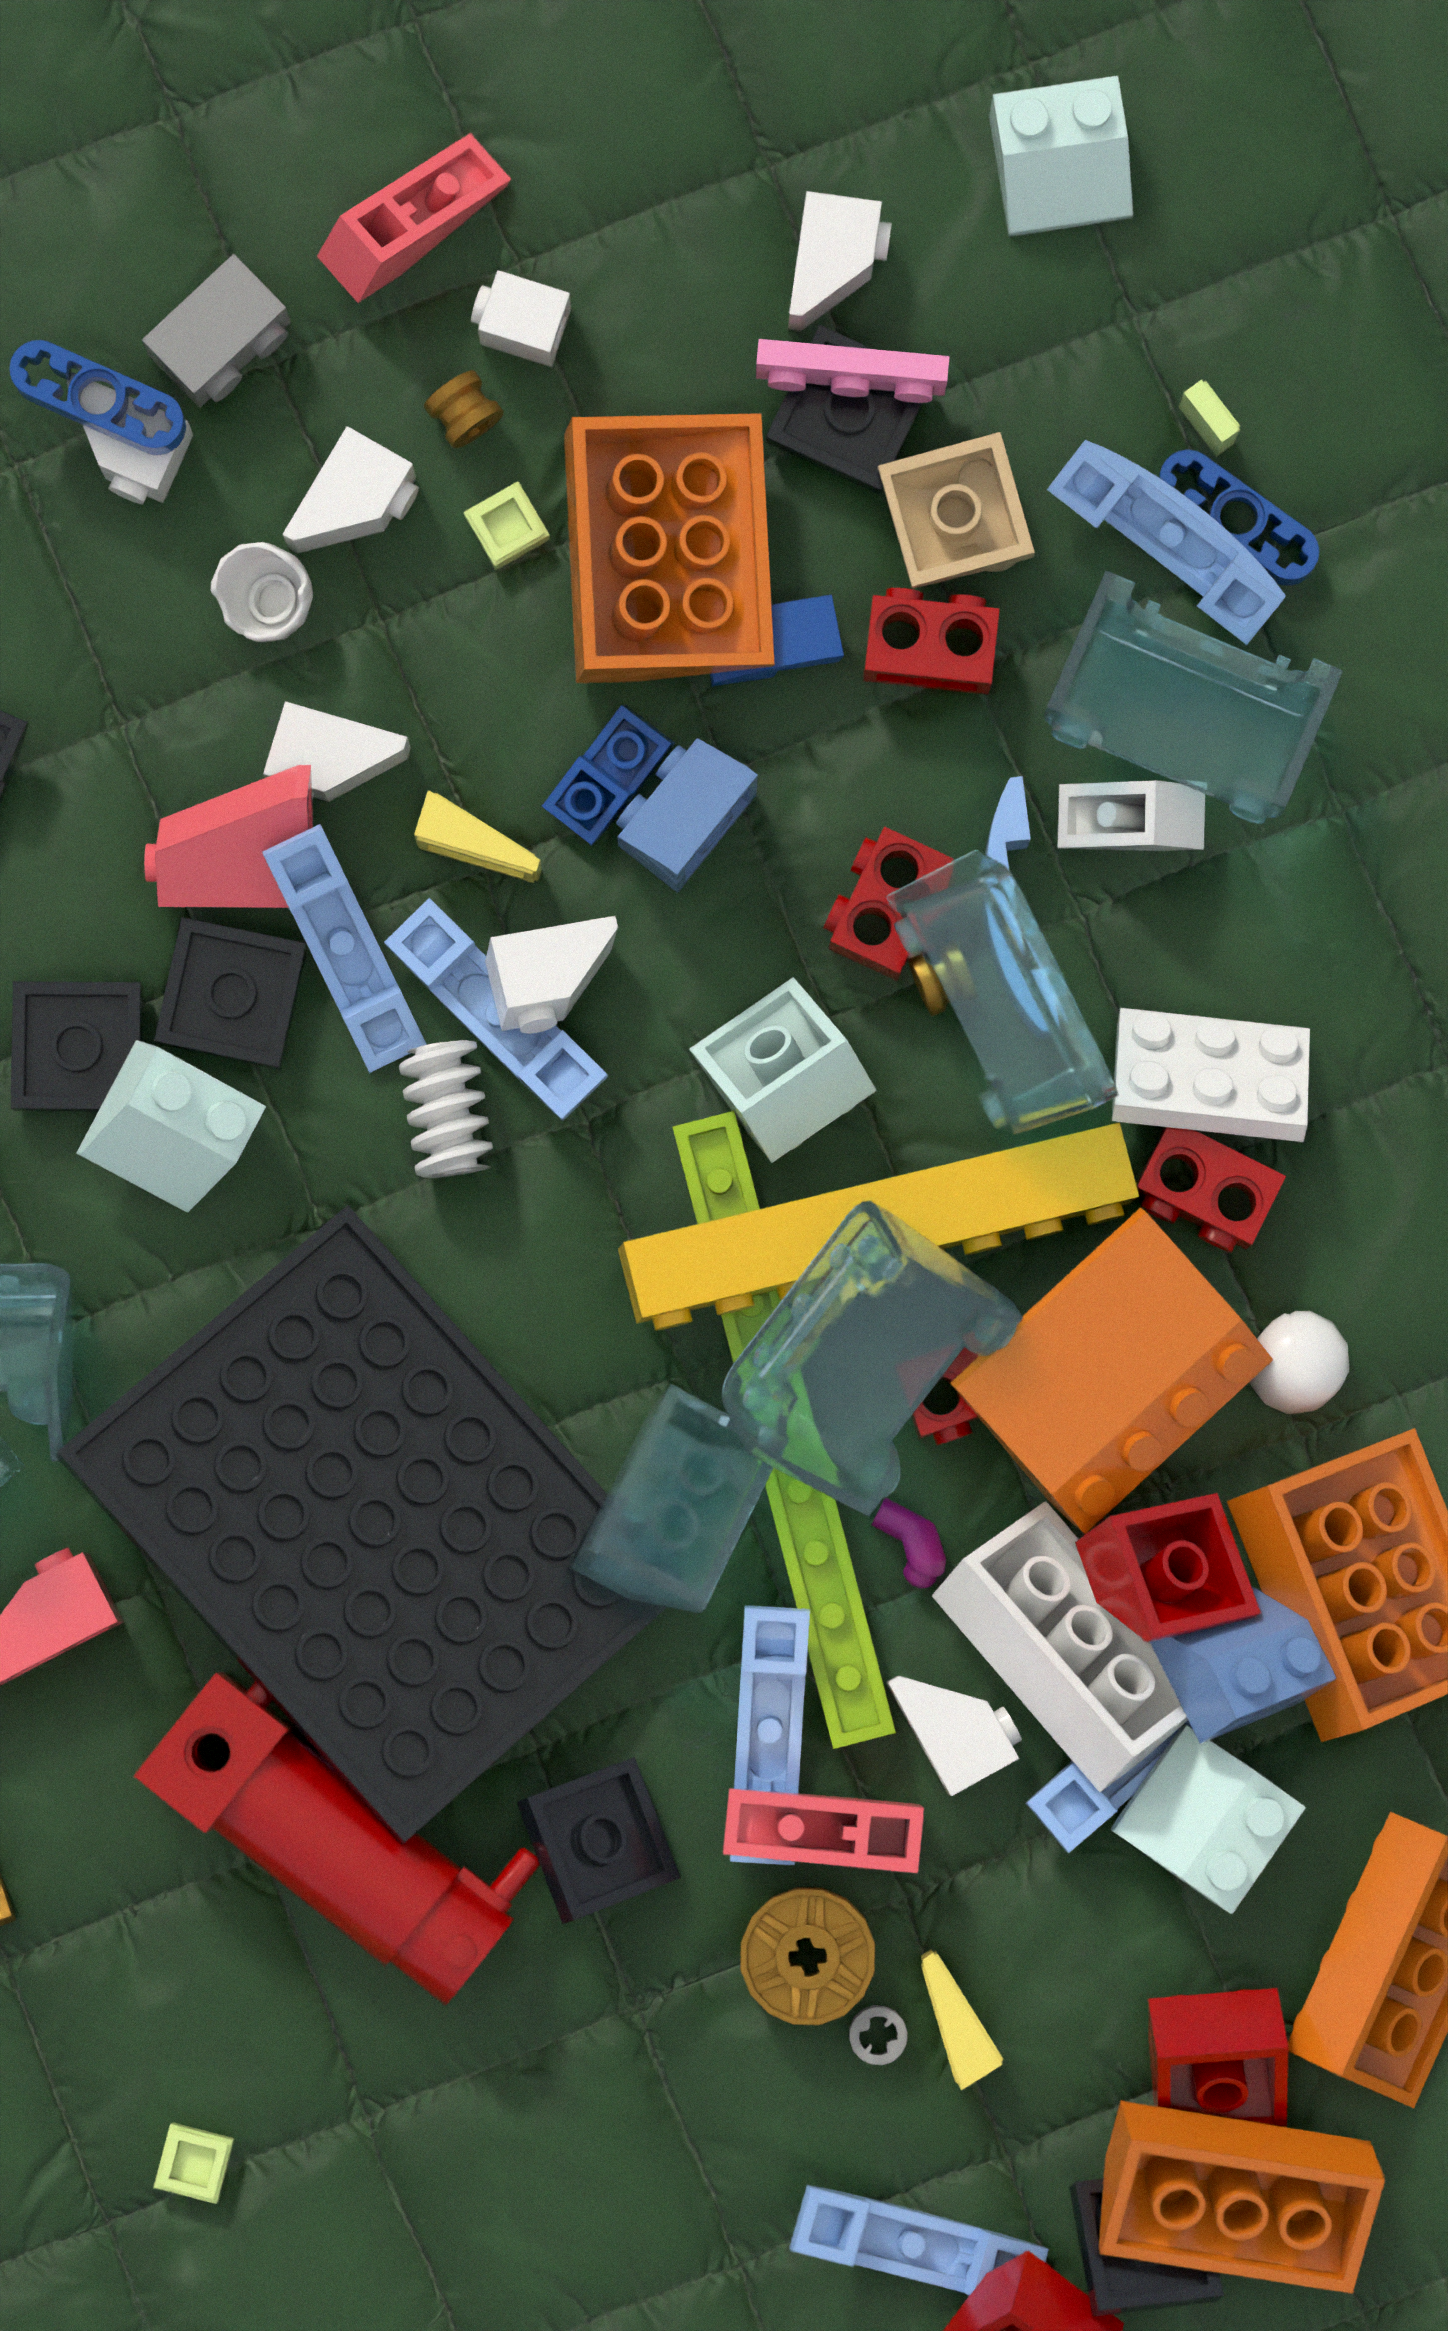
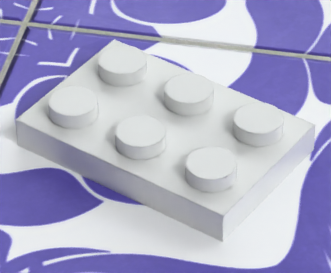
[1112,1008,1310,1142]

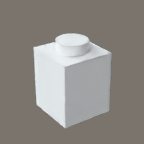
[471,270,571,367]

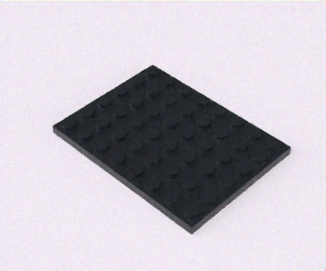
[55,1205,690,1845]

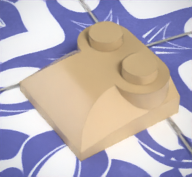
[878,432,1035,589]

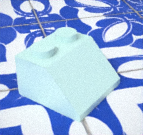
[989,76,1133,237]
[690,977,877,1163]
[76,1040,266,1213]
[1110,1724,1306,1914]

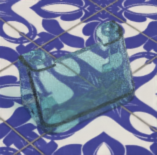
[1044,570,1343,824]
[722,1201,1023,1516]

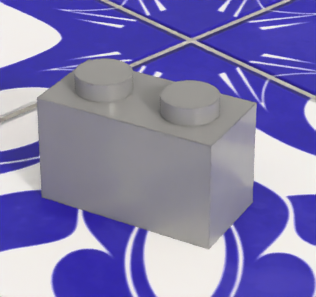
[142,254,291,408]

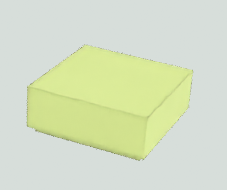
[1179,380,1240,456]
[463,481,550,570]
[154,2122,235,2204]

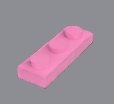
[756,339,950,403]

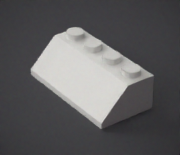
[932,1501,1188,1792]

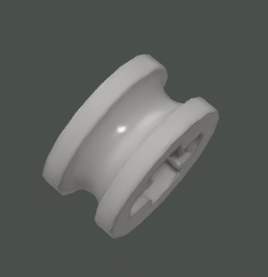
[849,2005,907,2065]

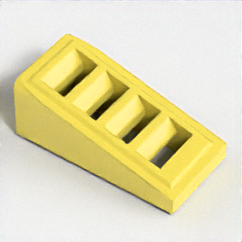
[414,790,542,883]
[921,1949,1004,2090]

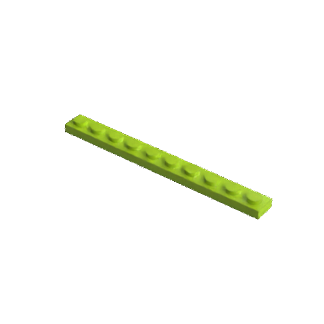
[673,1111,896,1749]

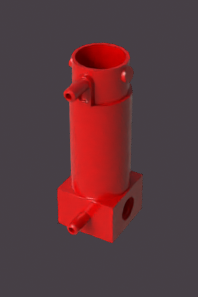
[134,1672,540,2006]

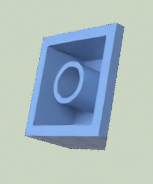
[616,738,758,893]
[1150,1586,1337,1744]

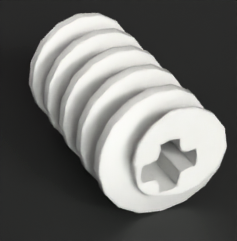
[399,1040,493,1178]

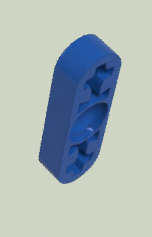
[10,340,186,455]
[1158,450,1319,586]

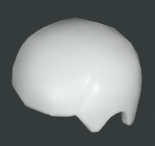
[211,542,313,642]
[1250,1311,1349,1414]

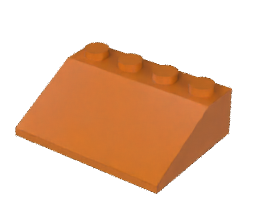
[564,413,774,683]
[950,1208,1273,1534]
[1227,1428,1448,1742]

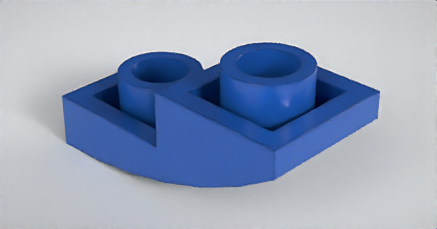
[710,595,844,686]
[542,704,675,845]

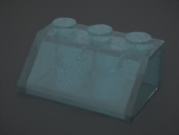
[571,1384,784,1613]

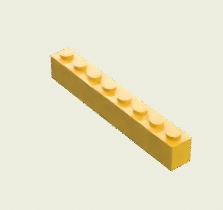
[618,1122,1139,1331]

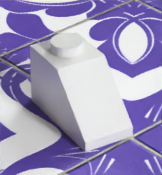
[788,191,892,331]
[66,372,193,504]
[283,426,419,553]
[263,701,411,802]
[1058,780,1206,851]
[485,916,618,1034]
[886,1676,1022,1796]

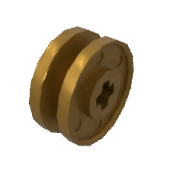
[740,1887,875,2025]

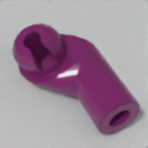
[871,1497,946,1589]

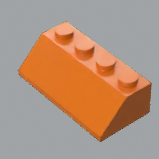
[1287,1812,1448,2108]
[1099,2101,1385,2294]

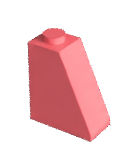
[144,765,313,908]

